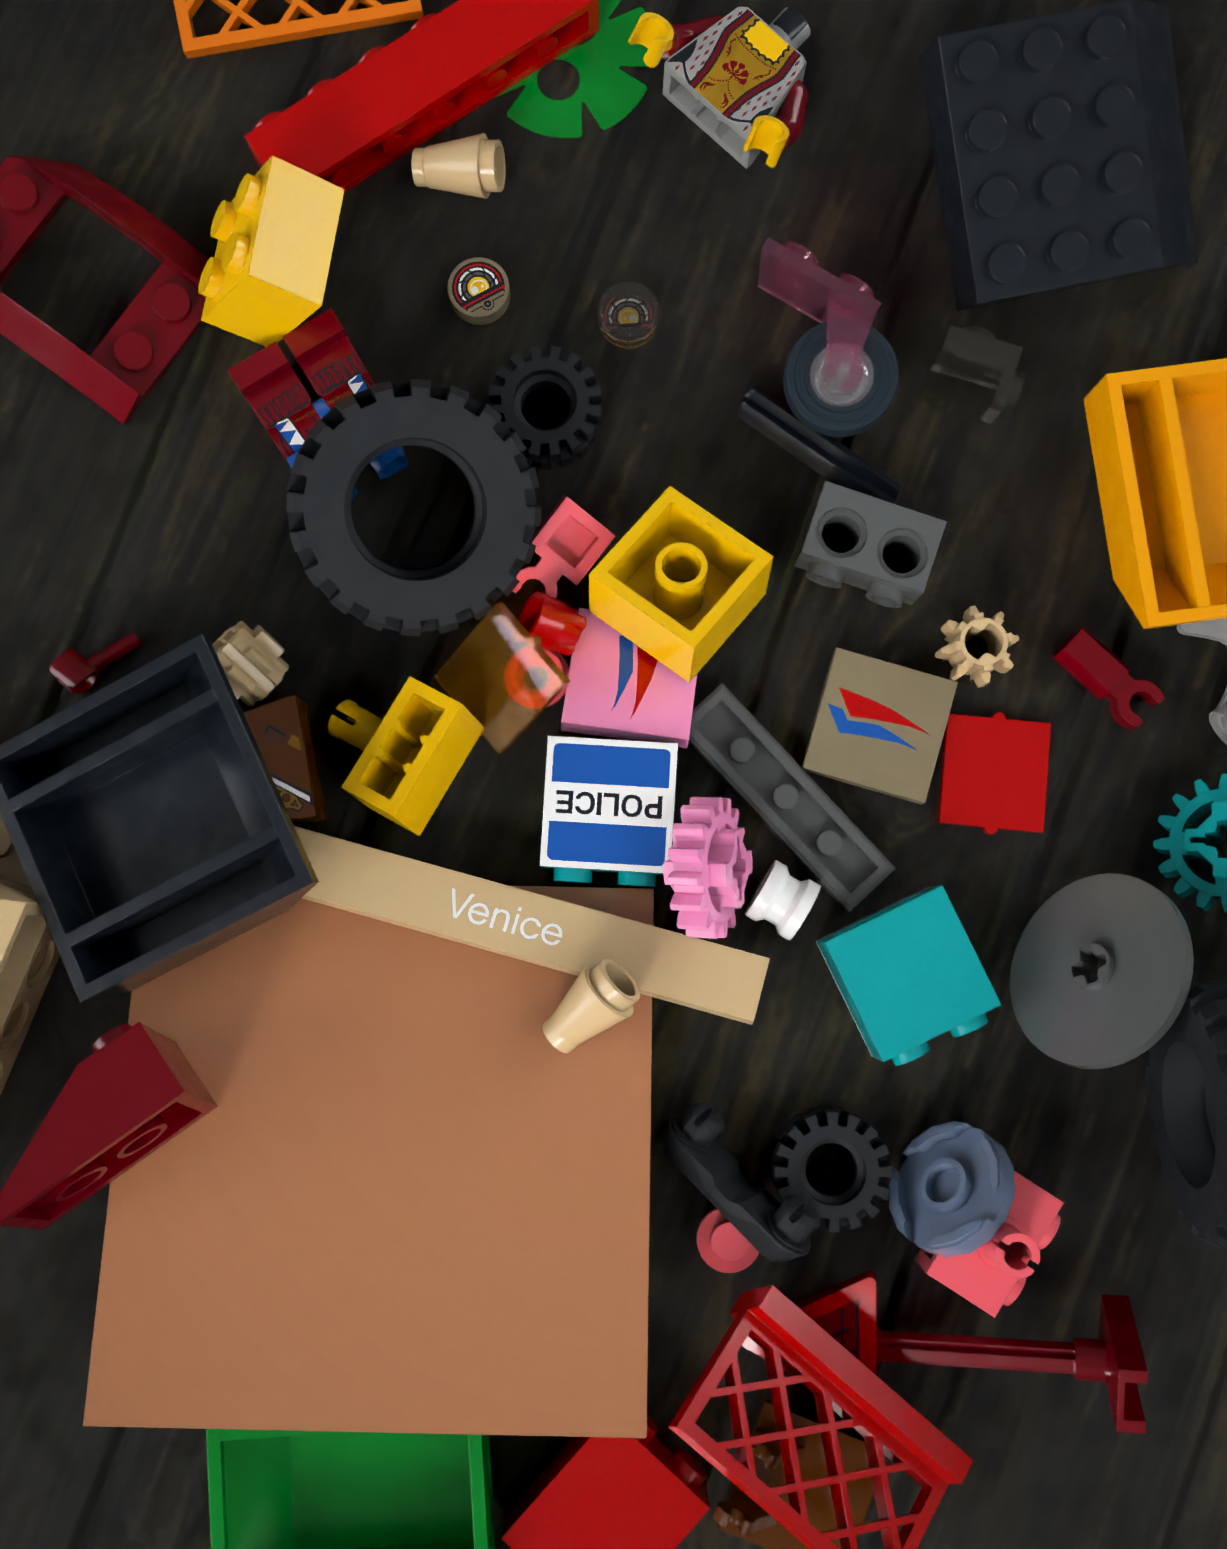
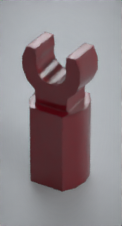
[1052,626,1165,730]

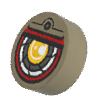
[447,257,510,325]

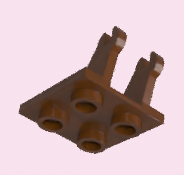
[713,1398,886,1549]

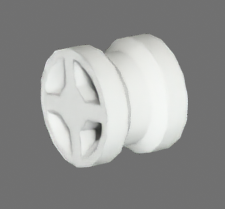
[744,860,821,941]

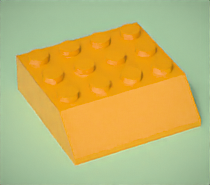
[1083,358,1227,629]

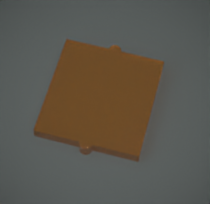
[434,602,570,754]

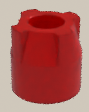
[517,592,586,656]

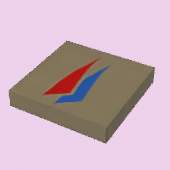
[801,647,958,805]

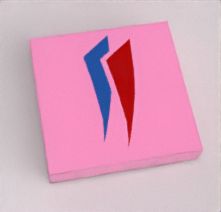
[561,608,697,748]

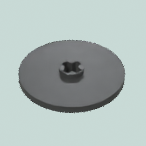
[1010,873,1194,1069]

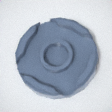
[889,1121,1015,1258]

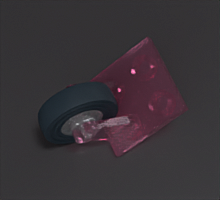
[758,237,899,437]

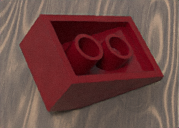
[0,1022,218,1230]

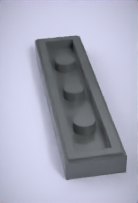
[689,683,896,912]

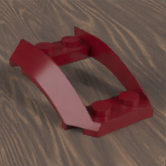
[0,155,209,426]

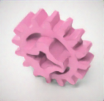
[663,797,753,939]

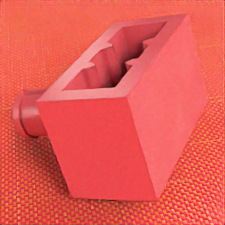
[914,1171,1064,1318]

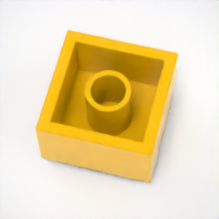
[198,155,345,347]
[589,486,773,683]

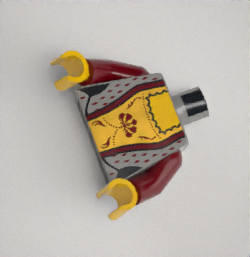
[628,7,810,169]

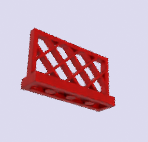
[669,1285,974,1549]

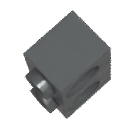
[794,481,947,608]

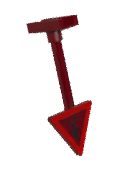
[742,1270,1148,1434]

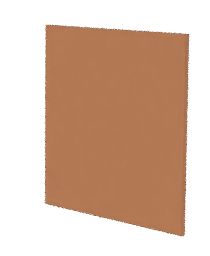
[83,886,654,1438]

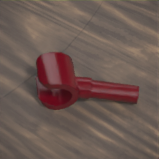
[50,632,143,694]

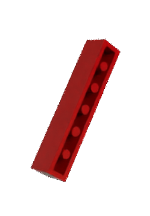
[244,0,599,193]

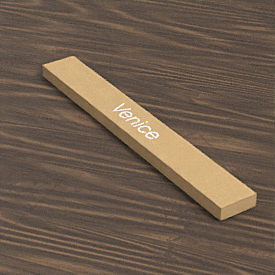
[294,826,770,1025]

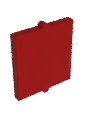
[937,712,1051,835]

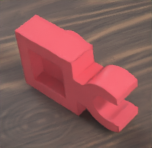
[513,495,616,599]

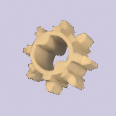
[935,605,1019,688]
[212,621,289,706]

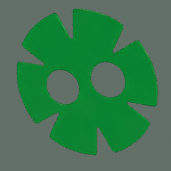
[495,0,648,138]

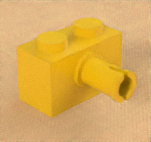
[328,676,484,836]

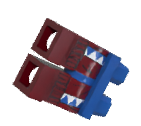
[227,308,409,500]

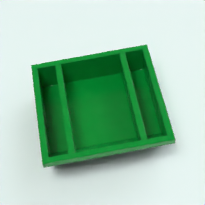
[206,1429,496,1549]

